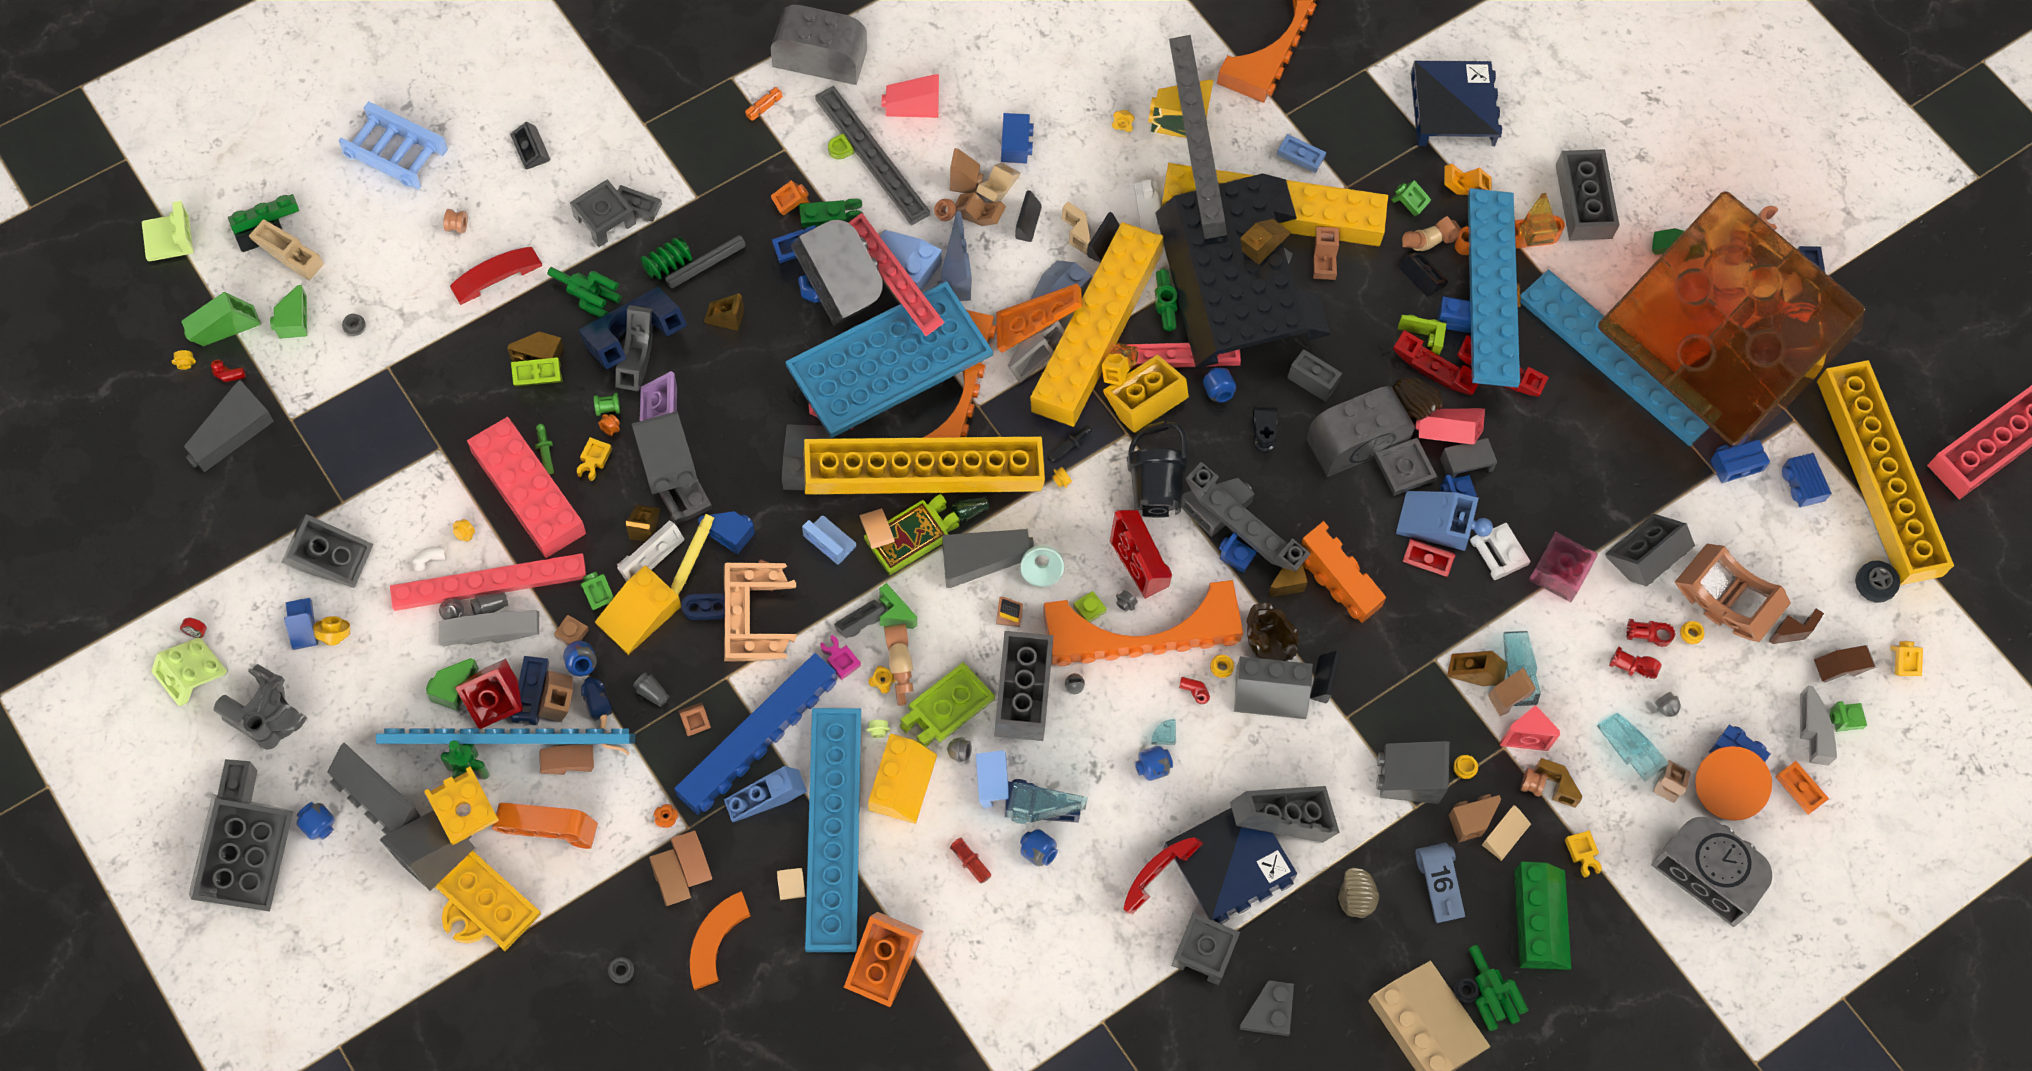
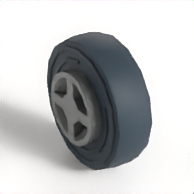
[1855,561,1900,603]

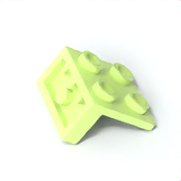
[142,201,194,261]
[151,638,227,706]

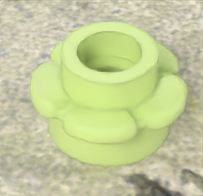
[866,720,890,738]

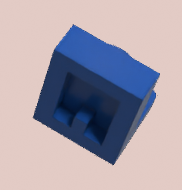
[1440,475,1477,497]
[1219,533,1257,573]

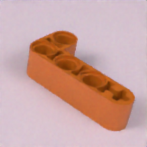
[492,803,598,849]

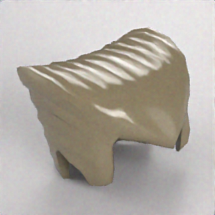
[1338,867,1379,918]

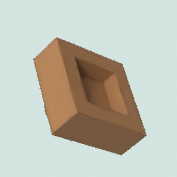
[554,615,589,645]

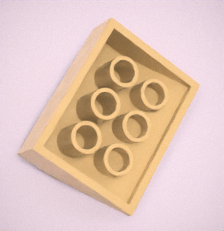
[1369,961,1491,1071]

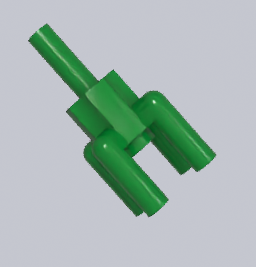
[547,267,622,318]
[441,740,489,780]
[1469,945,1528,1031]

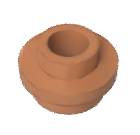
[934,199,956,221]

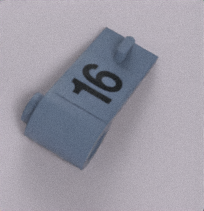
[1415,842,1465,923]

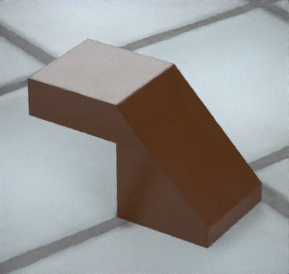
[1769,608,1824,644]
[1814,645,1876,683]

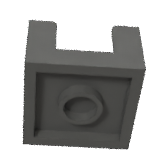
[570,179,636,247]
[1171,913,1240,986]

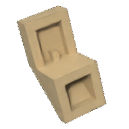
[976,163,1021,202]
[1061,202,1090,255]

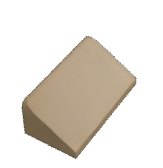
[1482,805,1531,861]

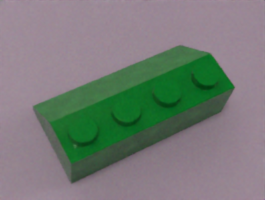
[1515,862,1571,970]

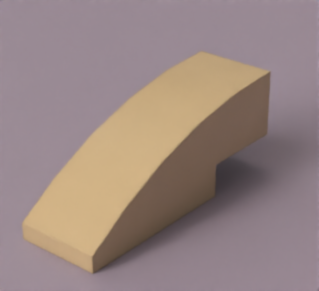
[249,219,324,281]

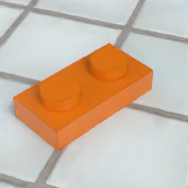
[1775,761,1829,815]

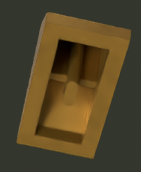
[704,293,744,331]
[626,505,660,542]
[1268,564,1308,597]

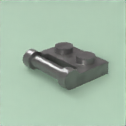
[659,479,712,525]

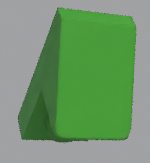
[879,583,917,629]

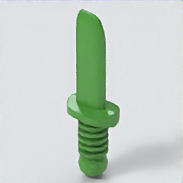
[535,424,554,475]

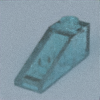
[1007,782,1088,824]

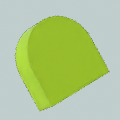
[828,133,854,159]

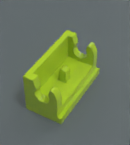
[511,357,563,387]

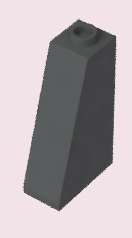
[184,380,274,472]
[942,529,1034,588]

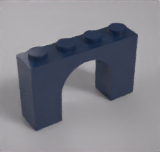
[578,287,687,370]

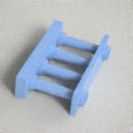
[339,101,448,190]

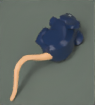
[581,677,629,755]

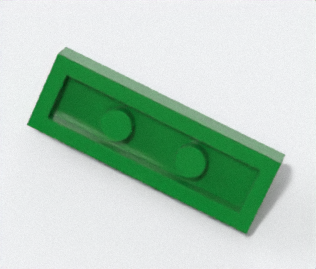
[228,194,300,234]

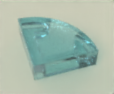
[1151,719,1176,745]

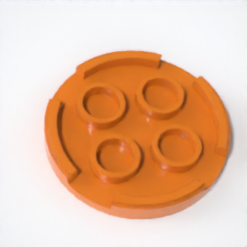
[1695,746,1772,821]

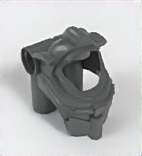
[214,664,308,750]

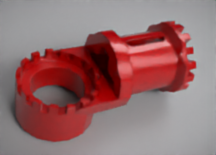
[1626,619,1676,647]
[1609,646,1662,679]

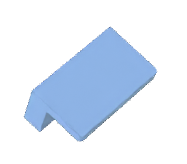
[802,516,856,565]
[976,750,1009,808]

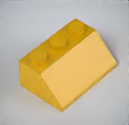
[1103,354,1189,433]
[868,733,937,824]

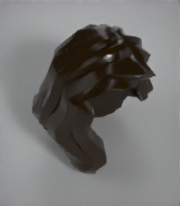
[1393,377,1443,420]
[1246,603,1299,661]

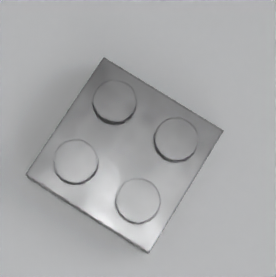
[1374,438,1437,496]

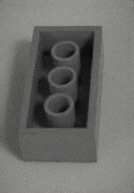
[1555,149,1620,241]

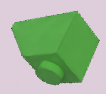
[270,285,307,339]
[426,658,479,711]

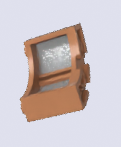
[1675,544,1791,642]

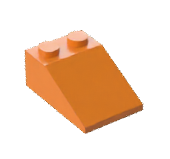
[844,912,924,1007]

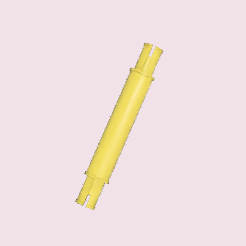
[671,514,715,596]

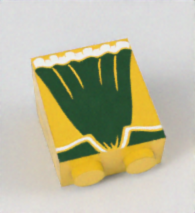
[1148,80,1214,138]

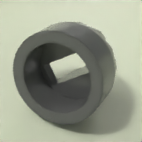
[1065,673,1085,694]

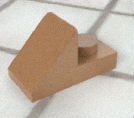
[1653,760,1691,803]

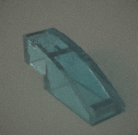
[1503,631,1541,706]
[1597,713,1669,782]

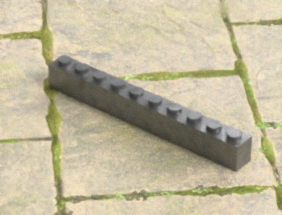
[1169,35,1227,239]

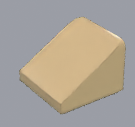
[777,868,805,900]

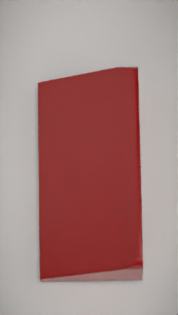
[1402,538,1455,577]

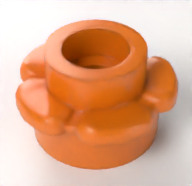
[598,414,620,436]
[653,804,678,828]

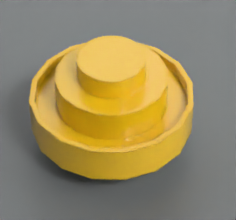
[313,616,350,646]

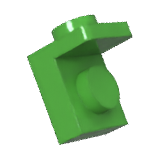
[1391,180,1431,216]
[580,572,614,610]
[1830,701,1867,732]

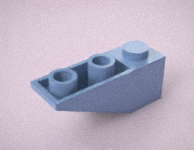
[724,766,807,822]

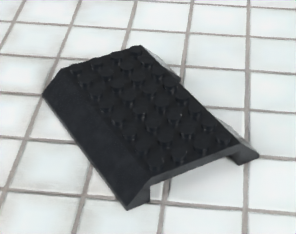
[1155,173,1330,369]

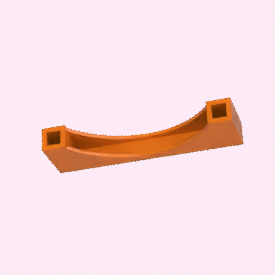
[1217,0,1317,103]
[923,310,997,438]
[1043,580,1243,666]

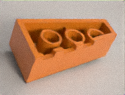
[1301,521,1386,623]

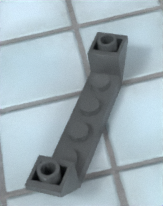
[1185,462,1311,572]

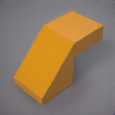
[1444,163,1492,195]

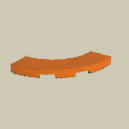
[690,891,751,990]

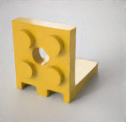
[424,767,499,845]

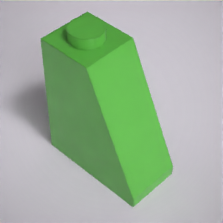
[181,292,261,346]

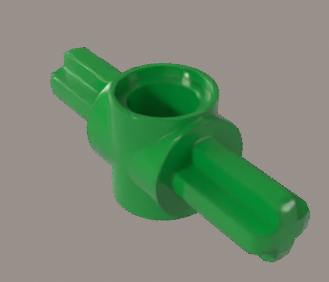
[1154,269,1177,332]

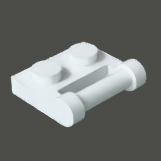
[1470,523,1531,580]

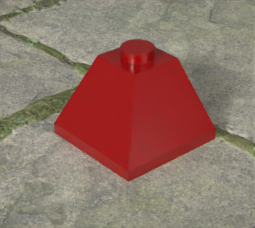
[455,659,522,729]

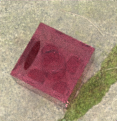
[1529,532,1598,602]

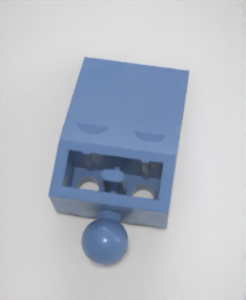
[1396,491,1493,551]

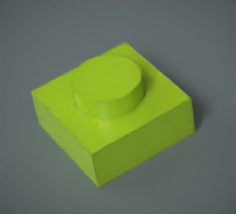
[1073,591,1107,623]

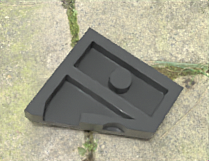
[1239,980,1294,1036]

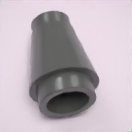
[470,592,508,615]
[632,672,670,707]

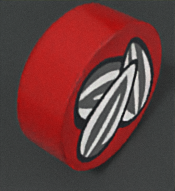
[180,618,207,638]

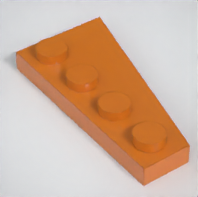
[996,283,1082,353]

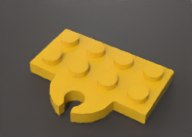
[435,850,541,951]

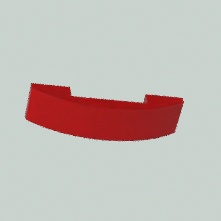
[450,247,543,305]
[1393,330,1479,395]
[1457,335,1549,397]
[1123,837,1203,914]

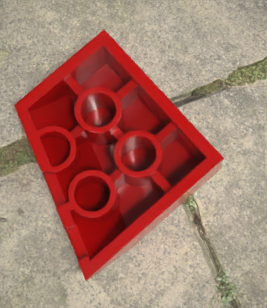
[1109,510,1172,599]

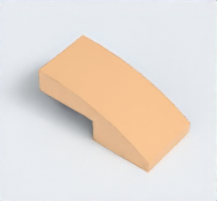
[859,508,895,549]

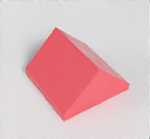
[1500,705,1560,751]

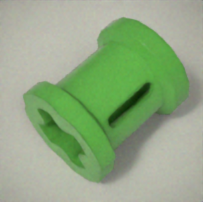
[594,393,620,416]

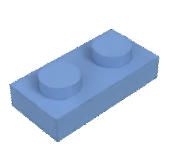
[1277,134,1327,173]

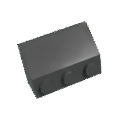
[1605,513,1695,587]
[1234,656,1313,719]

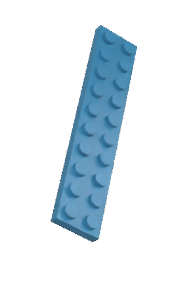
[1468,188,1520,387]
[1520,269,1721,446]
[805,708,861,952]
[376,728,635,744]

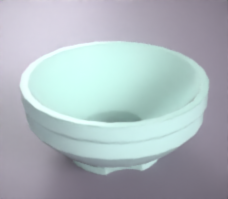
[1020,545,1064,587]

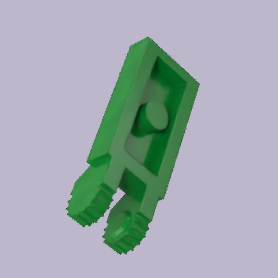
[799,198,863,228]

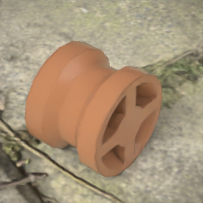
[443,209,468,233]
[1520,768,1547,797]

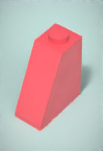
[881,74,939,118]
[1416,408,1485,444]

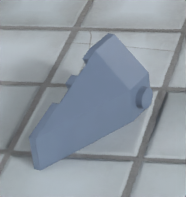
[937,211,972,301]
[1030,260,1092,321]

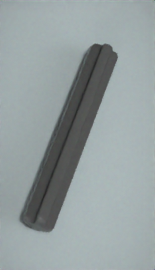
[665,235,745,288]

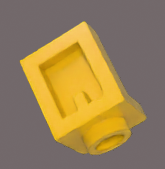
[1891,641,1923,676]

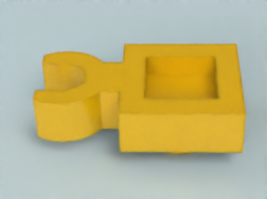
[577,438,612,481]
[1565,830,1602,877]

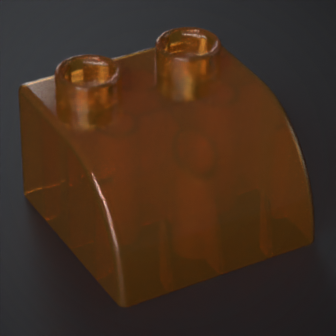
[1598,191,1865,446]

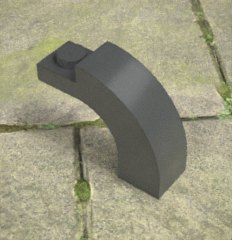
[615,305,654,391]

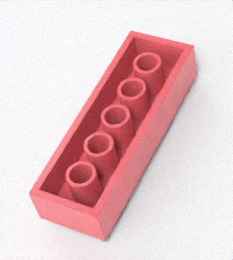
[1927,385,2032,500]
[467,416,586,559]

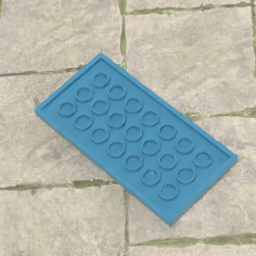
[785,281,993,438]

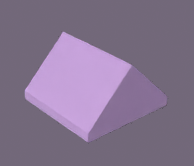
[640,371,677,421]

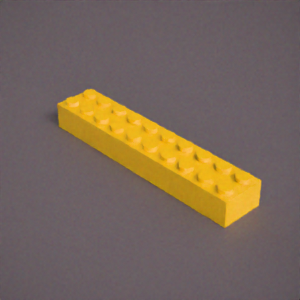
[1161,163,1388,247]
[1030,222,1163,427]
[1817,360,1954,586]
[803,437,1045,494]

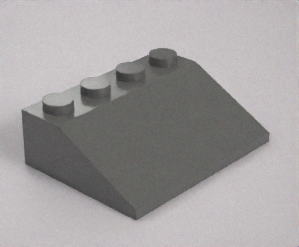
[189,794,293,912]

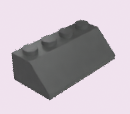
[327,743,421,835]

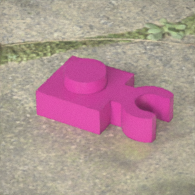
[820,635,861,680]

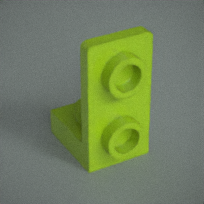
[1397,315,1446,355]

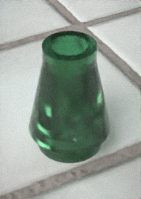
[952,496,989,522]

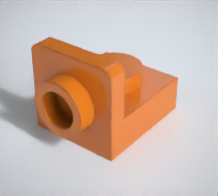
[771,180,810,215]

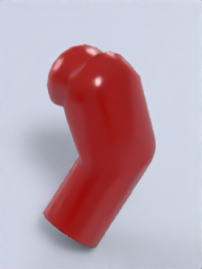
[211,360,246,382]
[1179,677,1210,704]

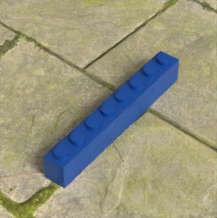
[674,653,837,816]

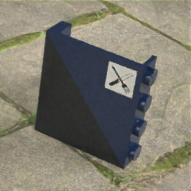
[1410,61,1502,146]
[1163,808,1298,924]

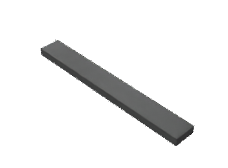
[815,85,930,226]

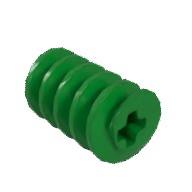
[640,236,692,280]

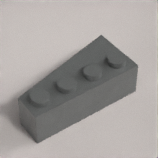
[1230,786,1340,843]

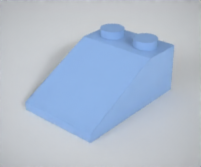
[880,230,942,291]

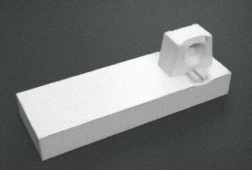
[1134,179,1161,235]
[617,520,685,582]

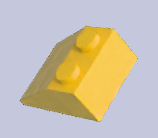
[595,565,681,655]

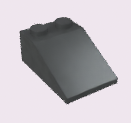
[782,424,833,490]
[281,514,373,588]

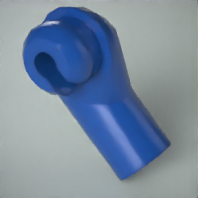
[798,275,821,303]

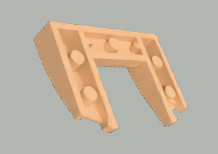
[724,563,797,662]

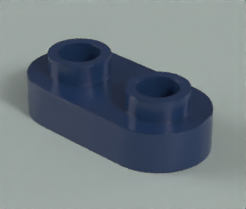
[681,593,725,620]

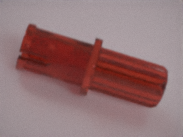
[950,837,991,884]

